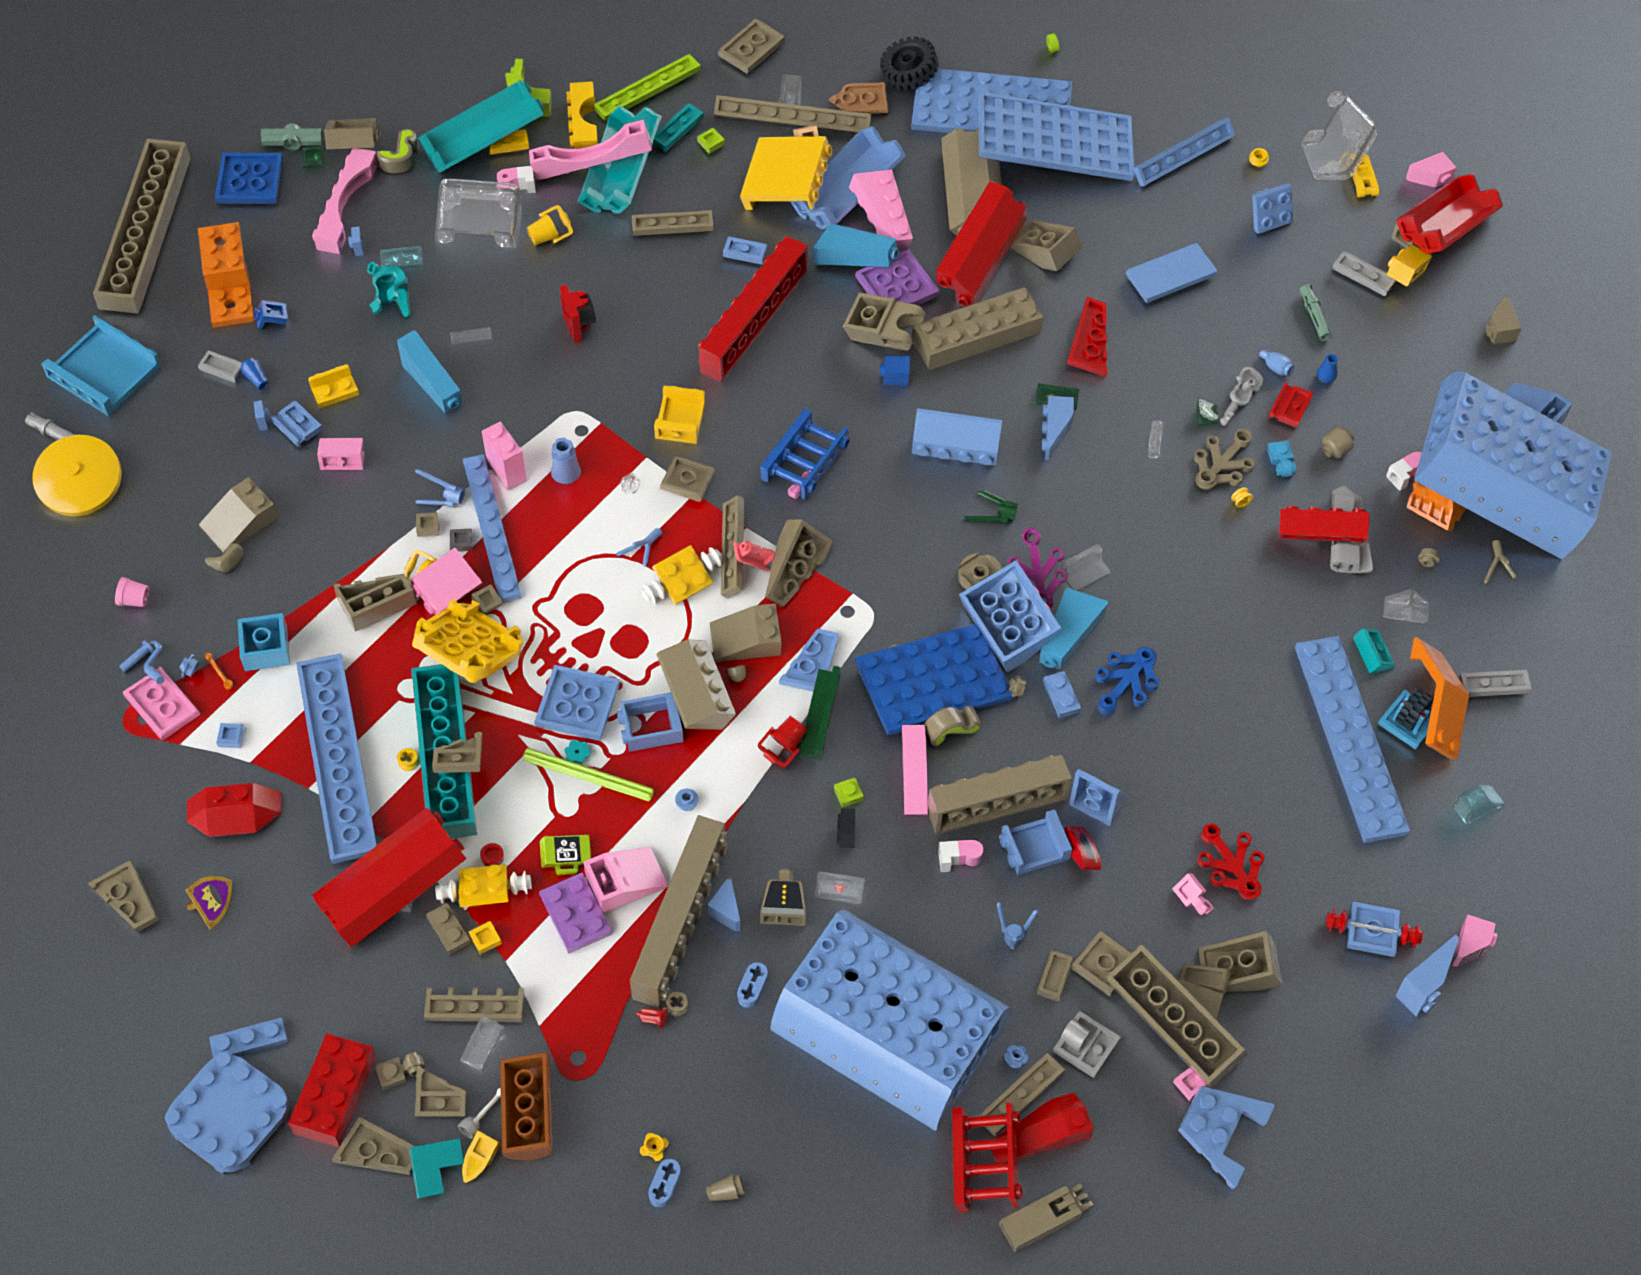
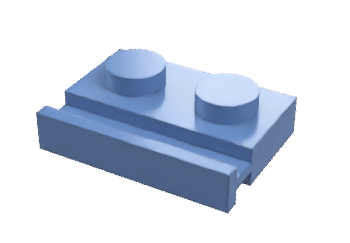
[271,400,323,447]

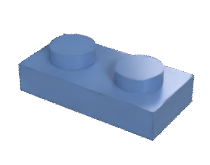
[723,236,767,265]
[1043,671,1081,719]

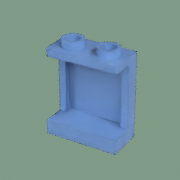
[999,809,1072,875]

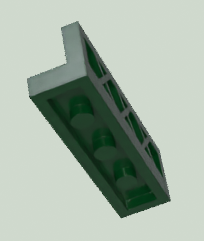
[799,666,841,760]

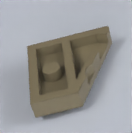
[415,1068,467,1117]

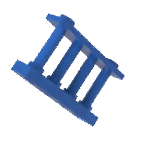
[760,409,850,500]

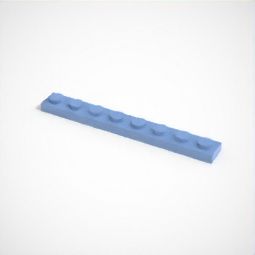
[463,454,521,603]

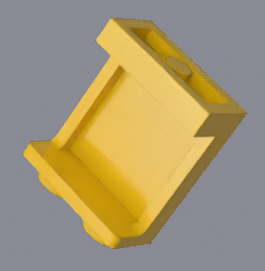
[654,386,705,444]

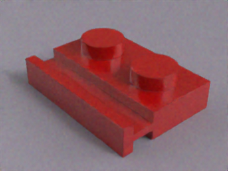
[1269,382,1314,428]

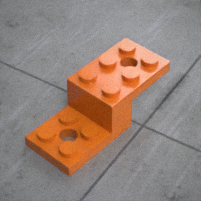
[198,222,254,328]

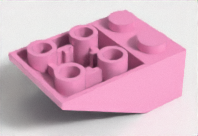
[583,847,669,913]

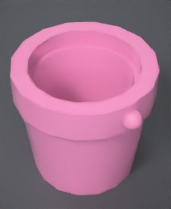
[115,577,149,607]

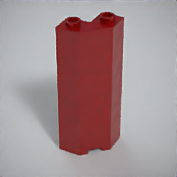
[1396,173,1503,254]
[936,181,1027,307]
[312,808,467,948]

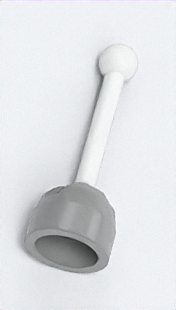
[458,1088,501,1139]

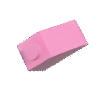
[1406,152,1456,188]

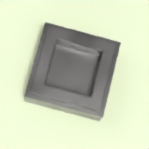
[450,528,472,552]

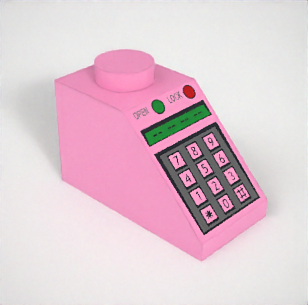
[1452,915,1497,967]

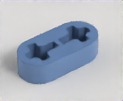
[737,962,768,1008]
[648,1159,681,1208]

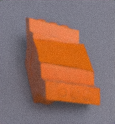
[1407,481,1467,531]

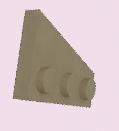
[88,860,159,932]
[332,1117,415,1175]

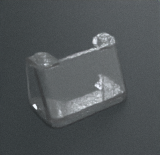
[1301,91,1378,180]
[435,179,523,248]

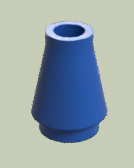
[1317,354,1338,383]
[241,358,269,390]

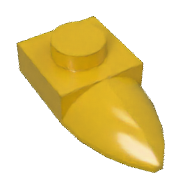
[462,1131,501,1183]

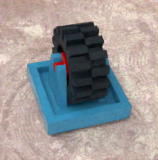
[1378,688,1434,750]

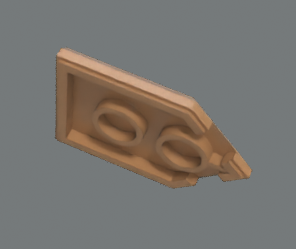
[829,82,888,114]

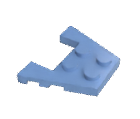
[1178,1086,1275,1189]

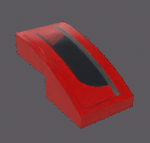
[1064,826,1102,870]

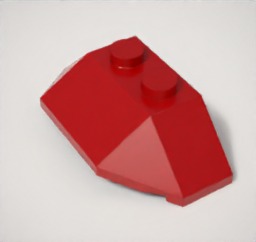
[187,783,282,837]

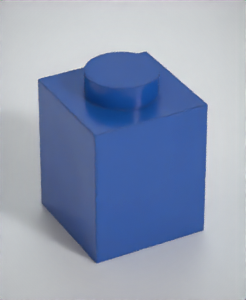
[880,355,910,386]

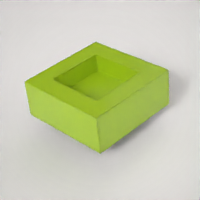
[697,128,725,154]
[834,777,864,808]

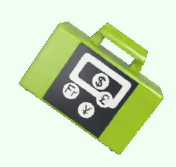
[540,835,591,875]

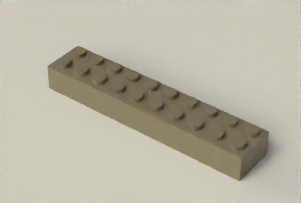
[93,139,191,314]

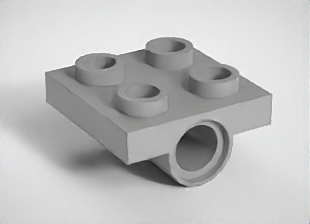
[1053,1011,1121,1078]

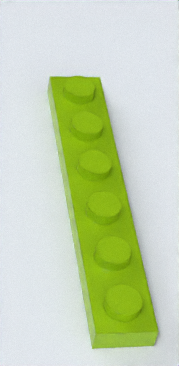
[594,54,701,121]

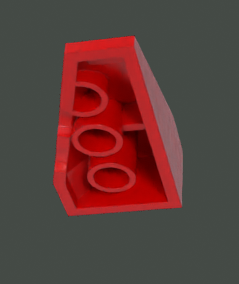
[991,1092,1094,1163]

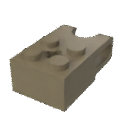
[843,293,926,350]

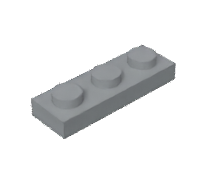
[1332,251,1396,297]
[1459,670,1532,697]

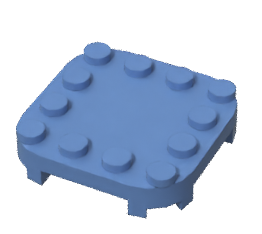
[165,1052,290,1174]

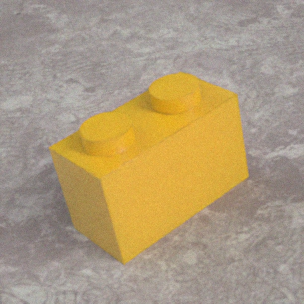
[1387,244,1432,287]

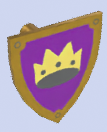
[185,876,232,930]

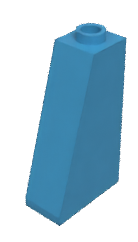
[813,223,899,267]
[397,330,462,413]
[1039,587,1108,669]

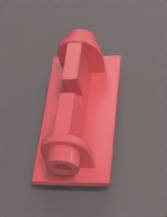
[733,541,775,572]

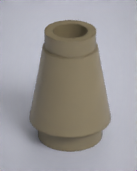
[706,1174,745,1202]

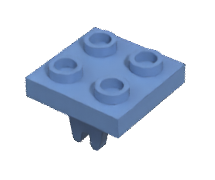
[1252,183,1293,234]

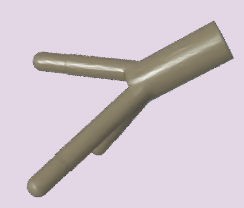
[1484,540,1516,584]

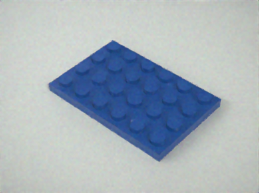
[855,624,1013,736]

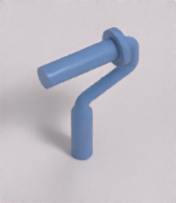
[119,640,165,684]

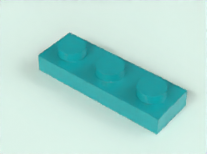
[652,103,704,152]

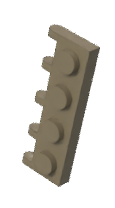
[424,987,525,1022]

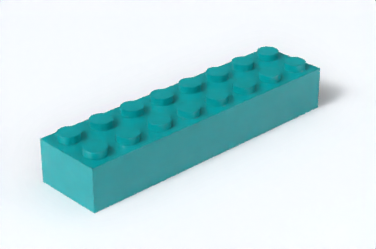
[411,664,477,839]

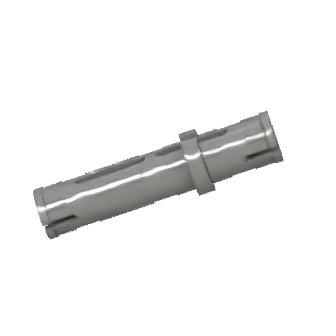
[25,412,75,440]

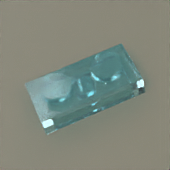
[380,246,423,269]

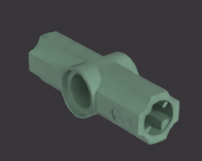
[261,124,323,150]

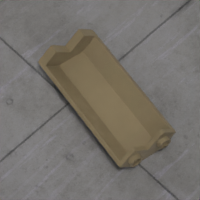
[941,128,1002,235]

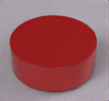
[480,843,504,866]

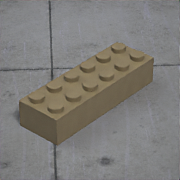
[912,287,1043,370]
[928,755,1072,834]
[1106,944,1247,1088]

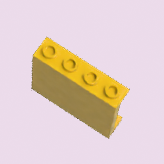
[740,136,832,210]

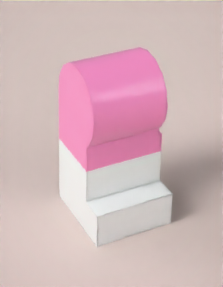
[497,166,536,193]
[1386,452,1422,491]
[938,840,983,872]

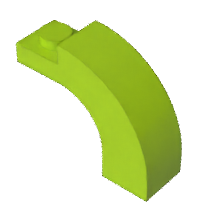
[506,59,552,117]

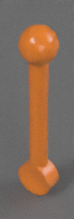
[204,653,233,690]

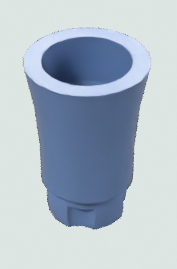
[551,437,581,484]

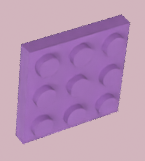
[855,249,939,305]

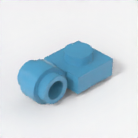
[1267,441,1296,477]

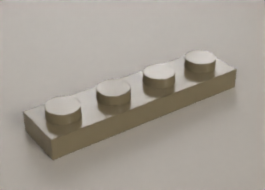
[632,210,713,236]
[978,1053,1065,1137]

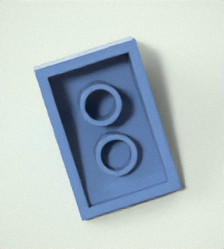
[1069,769,1125,826]
[1396,934,1459,1017]

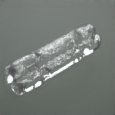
[450,327,492,344]
[1147,420,1163,459]

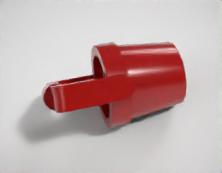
[757,716,807,768]

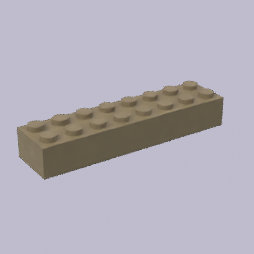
[630,815,728,1008]

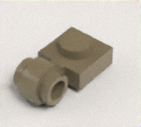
[375,1052,425,1091]

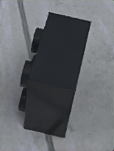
[837,808,855,848]

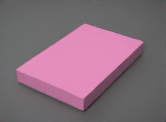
[123,667,200,741]

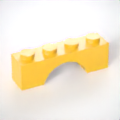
[566,82,598,149]

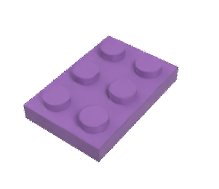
[539,873,612,954]

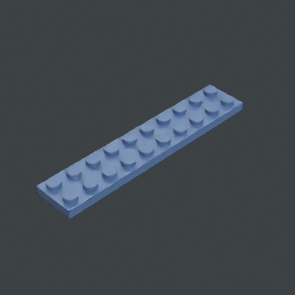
[1295,636,1410,843]
[296,653,377,864]

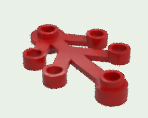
[1197,823,1265,900]

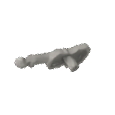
[1220,367,1263,426]

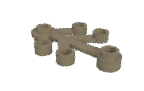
[1194,429,1255,490]

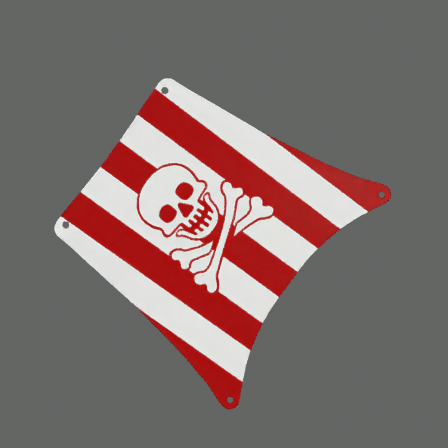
[122,411,874,1081]

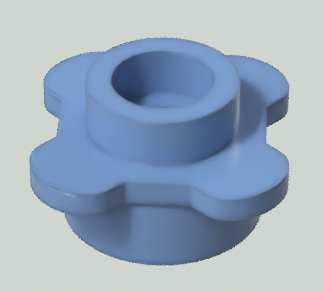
[179,653,199,677]

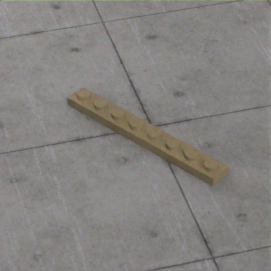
[714,95,871,134]

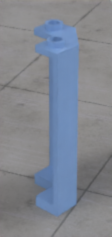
[790,126,906,229]

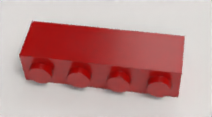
[1279,506,1370,543]

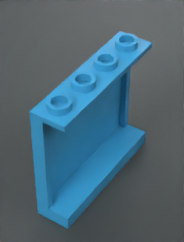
[42,315,160,416]

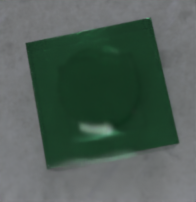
[302,146,324,168]

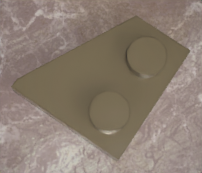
[432,732,483,773]

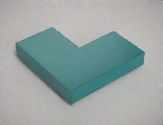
[409,1138,464,1199]

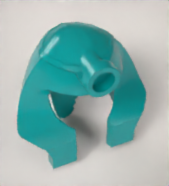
[367,262,411,317]

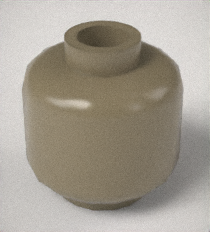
[1322,427,1354,458]

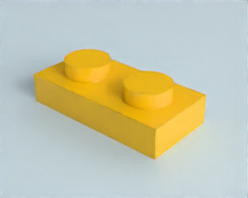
[489,129,529,155]

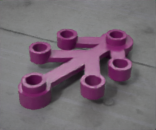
[1008,528,1068,609]

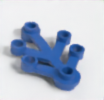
[1095,647,1159,715]

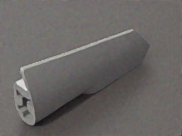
[1330,485,1373,573]

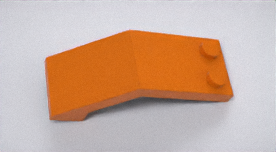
[1410,637,1469,759]

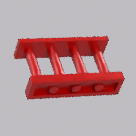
[952,1102,1023,1212]

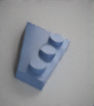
[779,628,839,691]

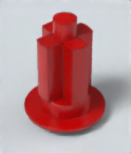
[637,1007,668,1029]

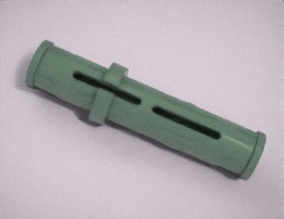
[1299,284,1332,341]

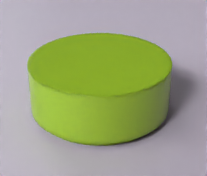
[1046,33,1060,53]

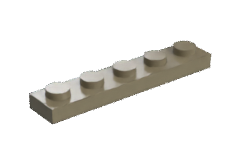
[721,495,744,598]

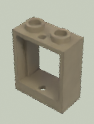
[324,118,381,149]

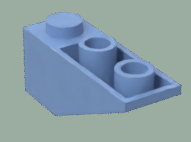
[1041,396,1074,460]

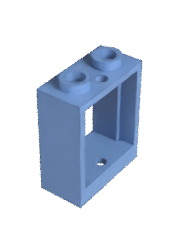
[617,692,683,752]

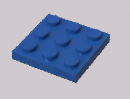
[215,152,283,204]

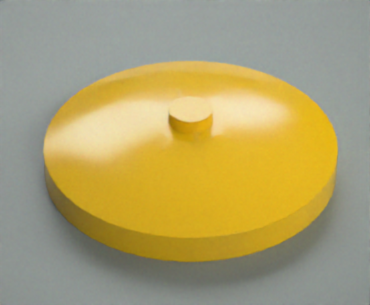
[33,435,122,517]

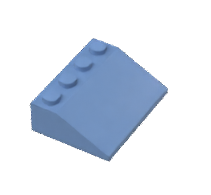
[959,561,1062,672]

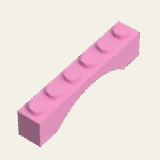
[529,120,652,180]
[312,148,379,254]

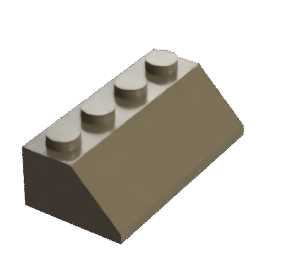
[656,639,736,730]

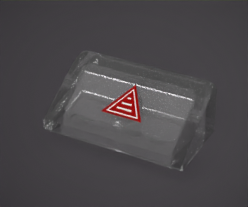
[815,872,865,904]

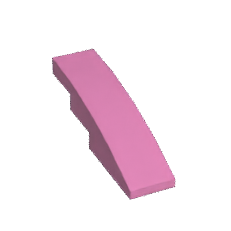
[902,725,928,815]

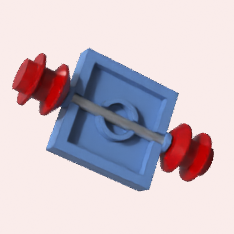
[1325,902,1423,957]

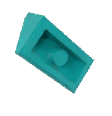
[1353,628,1395,673]

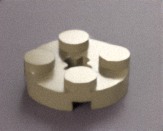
[958,553,1002,590]

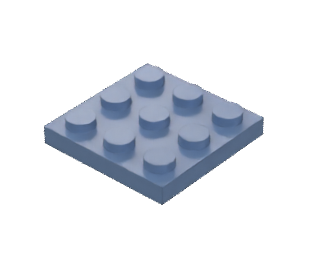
[534,665,620,741]

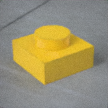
[469,921,502,955]

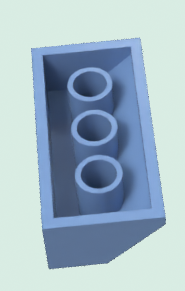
[912,408,1002,466]

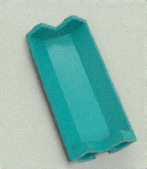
[417,80,544,173]
[577,106,662,214]

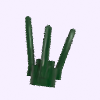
[963,490,1018,523]

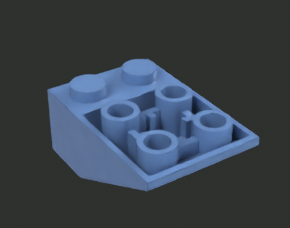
[1504,382,1572,424]

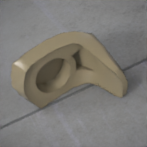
[205,543,243,573]

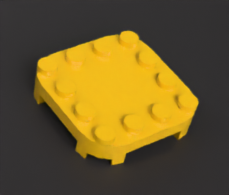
[412,599,523,683]

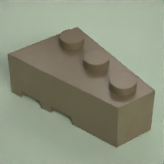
[333,573,416,632]

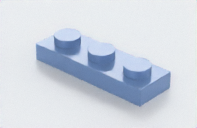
[209,1017,288,1058]

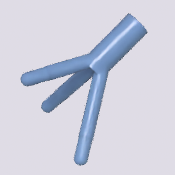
[616,528,662,567]

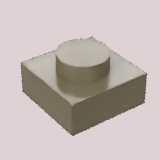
[416,512,439,537]
[471,584,502,614]

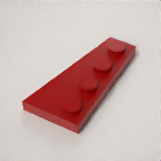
[1066,296,1108,377]

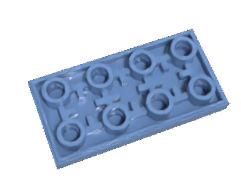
[1126,243,1217,303]

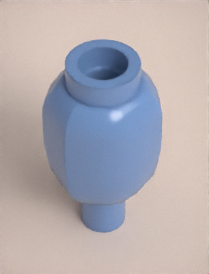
[1259,349,1295,376]

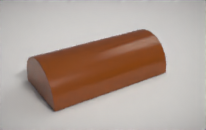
[500,1052,553,1160]

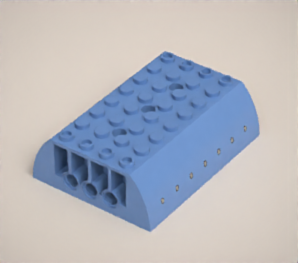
[1414,371,1612,559]
[770,910,1012,1131]

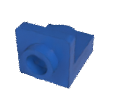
[254,300,288,329]

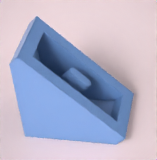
[707,879,741,932]

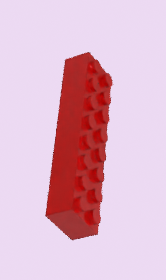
[698,235,808,383]

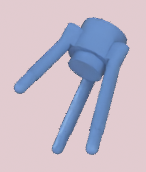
[415,469,465,508]
[997,902,1038,950]

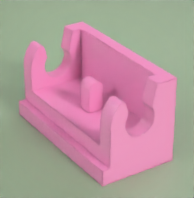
[317,438,364,470]

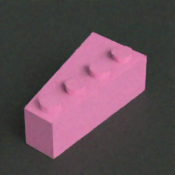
[849,169,913,252]

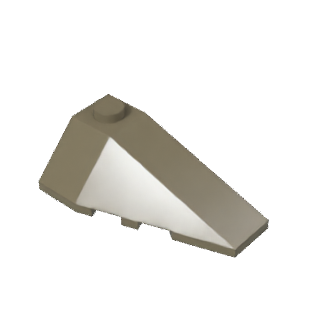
[765,519,833,607]

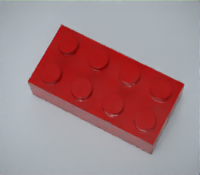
[288,1033,376,1147]

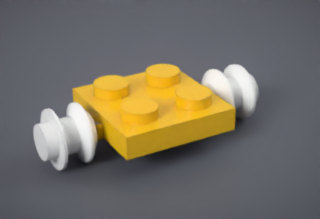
[641,545,723,605]
[435,864,532,907]

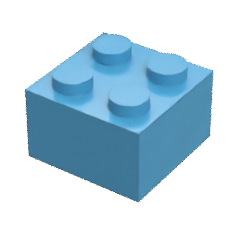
[237,613,290,671]

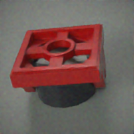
[559,284,596,343]

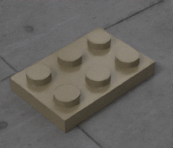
[718,18,785,74]

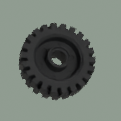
[880,36,939,90]

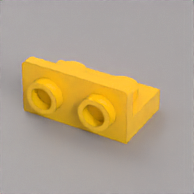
[308,364,359,409]

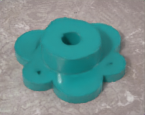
[564,740,591,763]

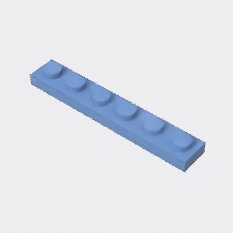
[1133,117,1235,186]

